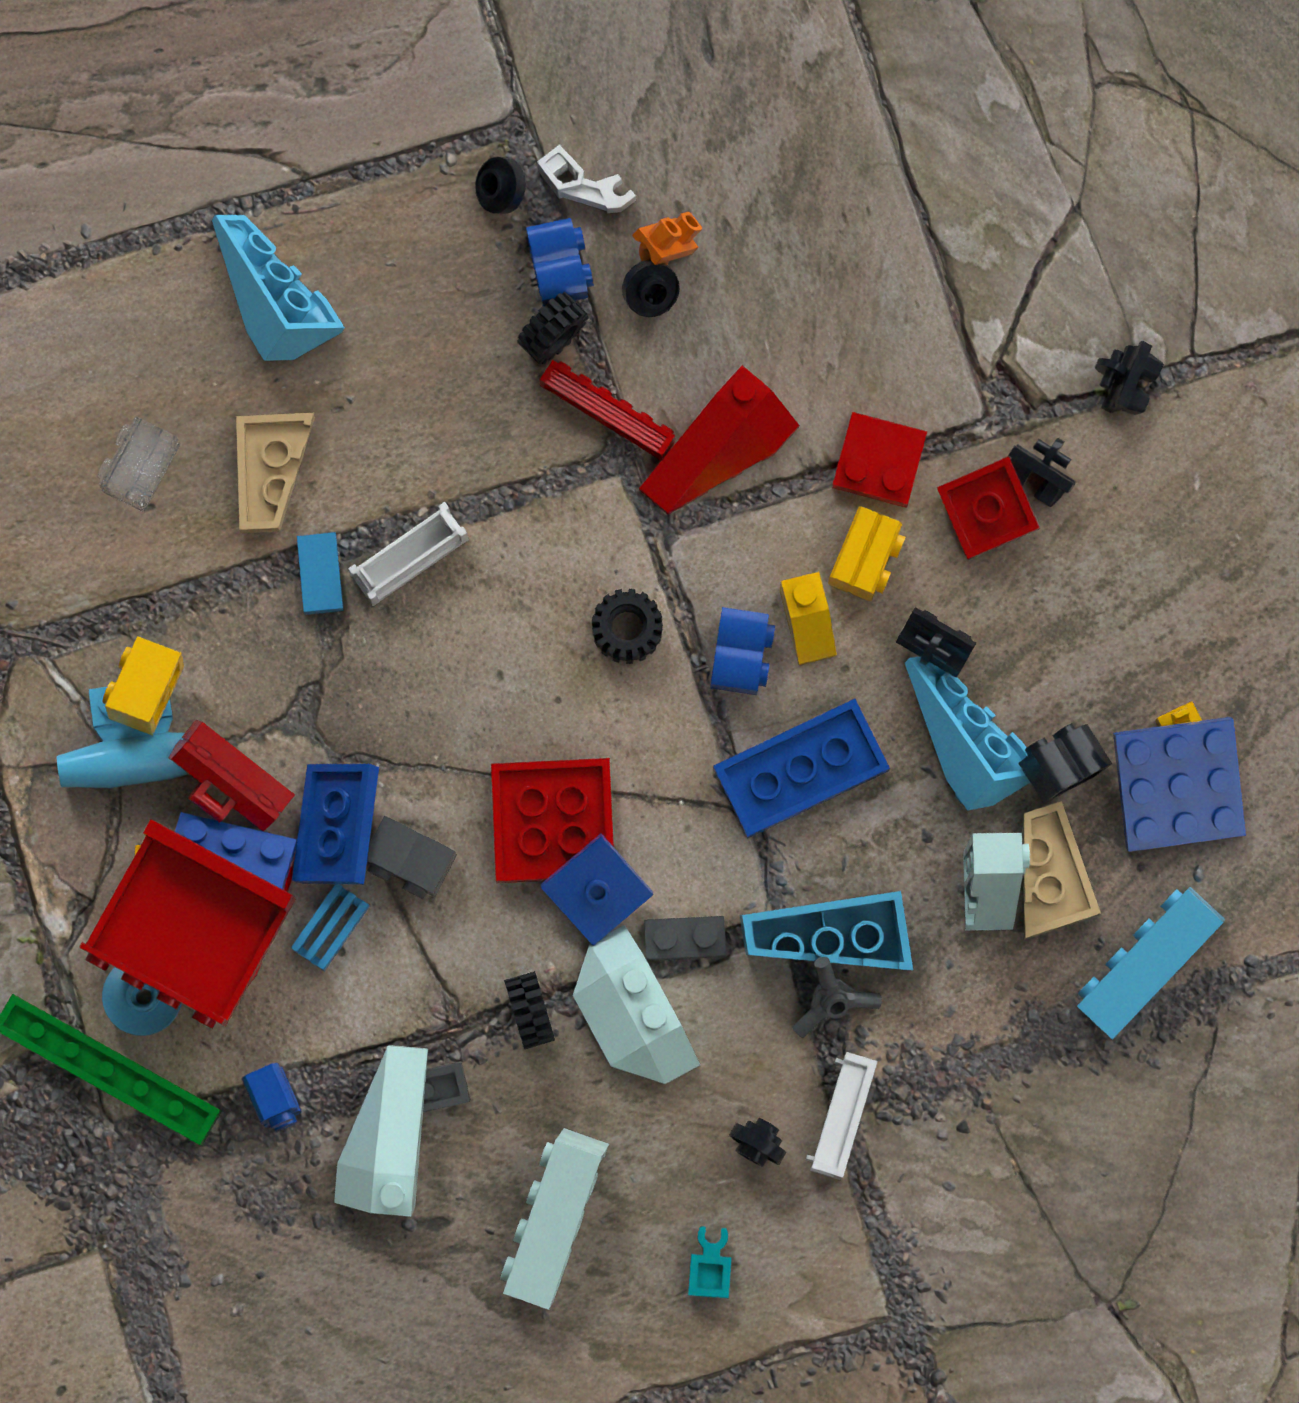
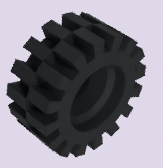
[517,292,589,364]
[592,589,663,664]
[504,971,555,1050]

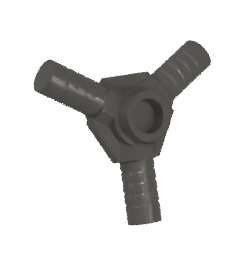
[792,957,882,1038]

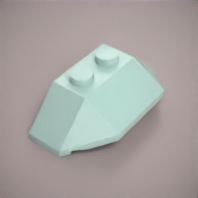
[573,925,700,1084]

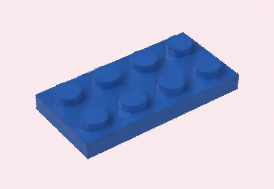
[713,699,890,839]

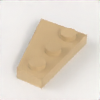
[236,413,315,533]
[1023,801,1101,940]

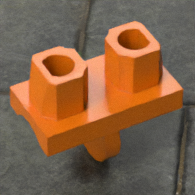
[632,211,702,265]

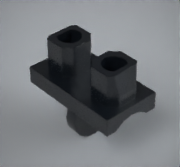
[1095,341,1164,415]
[1008,438,1077,507]
[896,607,977,678]

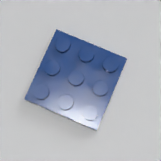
[1113,717,1246,852]

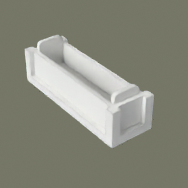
[348,502,469,606]
[805,1052,877,1180]

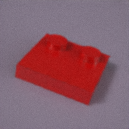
[832,412,927,508]
[937,456,1040,560]

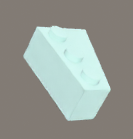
[963,833,1030,931]

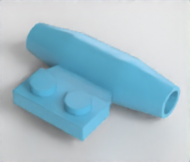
[57,687,188,788]

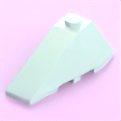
[334,1045,428,1217]

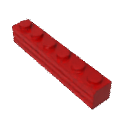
[539,360,675,461]

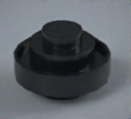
[475,157,526,214]
[622,260,680,318]
[729,1118,786,1167]

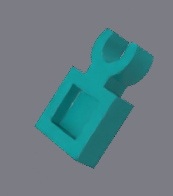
[688,1226,732,1299]

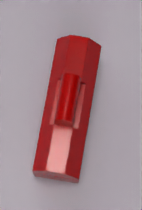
[168,720,295,831]

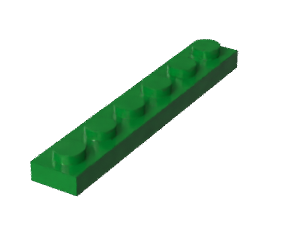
[0,994,222,1146]

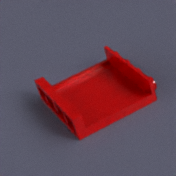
[79,819,296,1029]

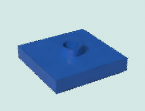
[541,834,654,946]

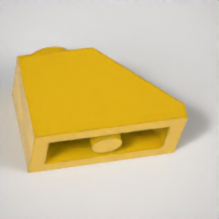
[779,572,837,665]

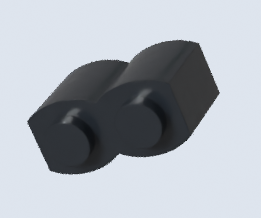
[1018,723,1112,804]

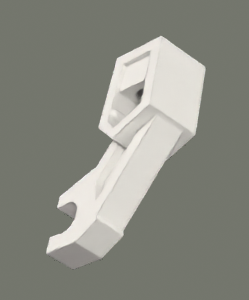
[537,144,636,213]

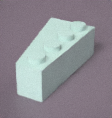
[500,1128,609,1310]

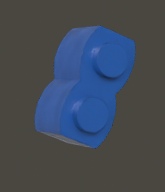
[526,218,594,307]
[710,607,775,695]
[242,1063,302,1132]

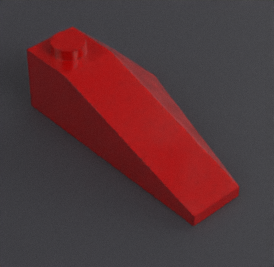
[639,365,800,515]

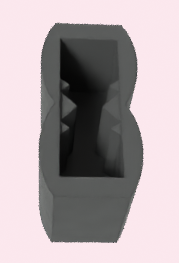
[367,816,457,899]

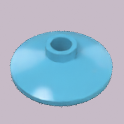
[102,967,182,1036]

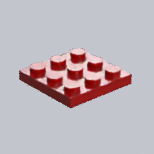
[491,758,614,883]

